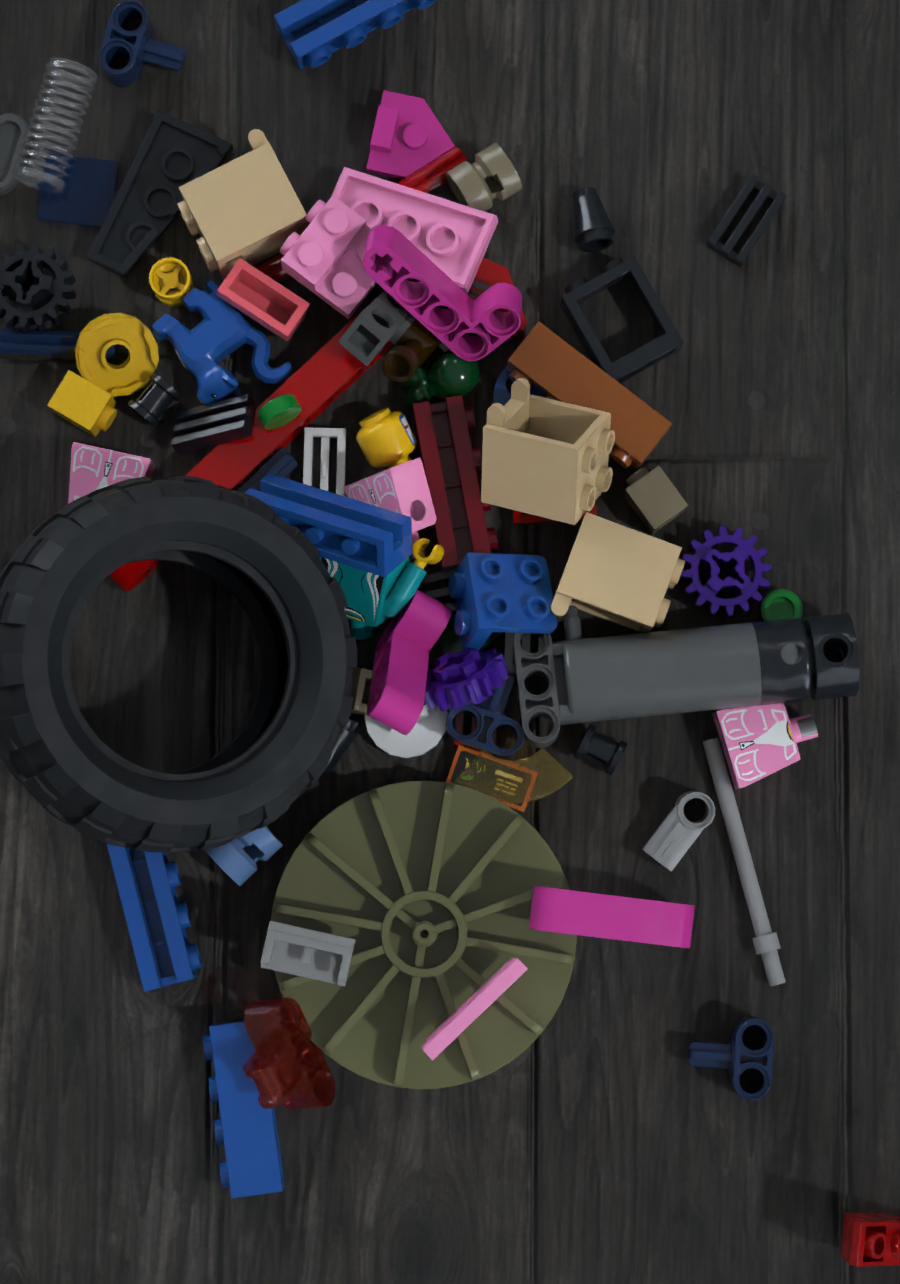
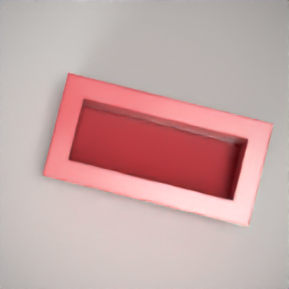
[216,258,310,341]

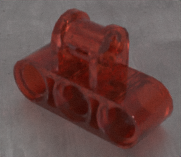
[243,998,336,1110]

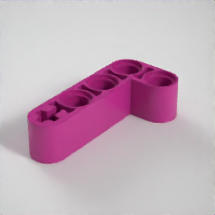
[362,225,522,362]
[367,590,452,735]
[529,886,695,948]

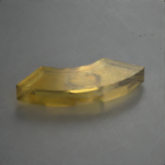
[454,748,574,804]

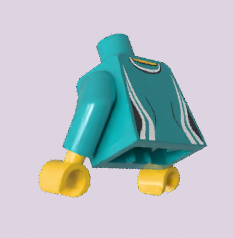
[318,538,444,640]

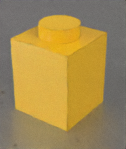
[47,370,117,438]

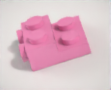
[280,195,377,319]

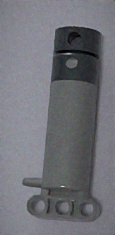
[513,606,860,748]

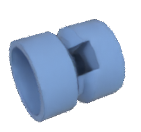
[204,826,283,886]

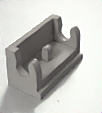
[260,921,356,986]

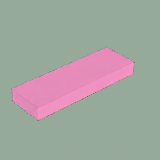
[421,957,528,1061]

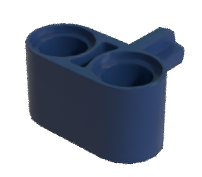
[99,0,186,87]
[445,673,524,758]
[688,1016,774,1101]

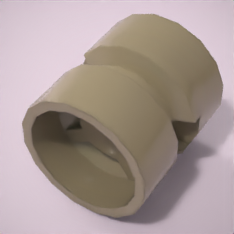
[445,143,522,212]

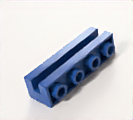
[274,0,437,70]
[245,473,412,577]
[107,844,202,992]
[203,1017,285,1199]

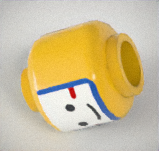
[356,407,418,469]

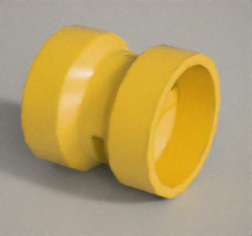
[149,257,194,307]

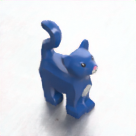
[152,280,292,404]

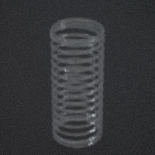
[12,57,98,193]

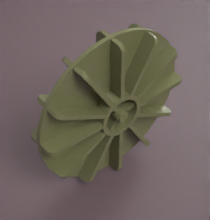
[271,781,577,1089]

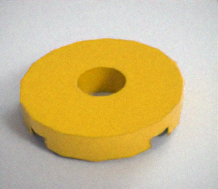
[75,312,159,397]

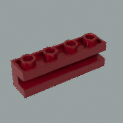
[413,395,499,571]

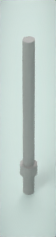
[702,738,786,986]

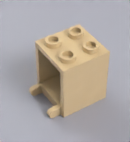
[177,129,309,280]
[481,378,615,525]
[551,512,686,633]

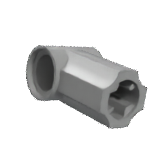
[642,790,715,872]

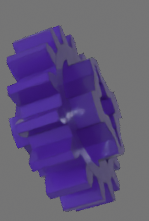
[680,525,772,618]
[424,647,509,711]

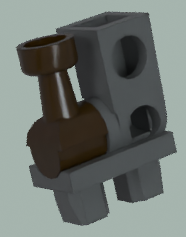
[338,290,441,382]

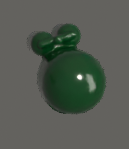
[398,350,480,410]

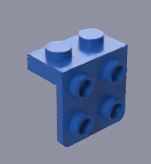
[448,553,558,651]

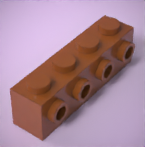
[506,321,672,470]

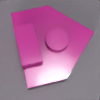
[366,90,455,180]

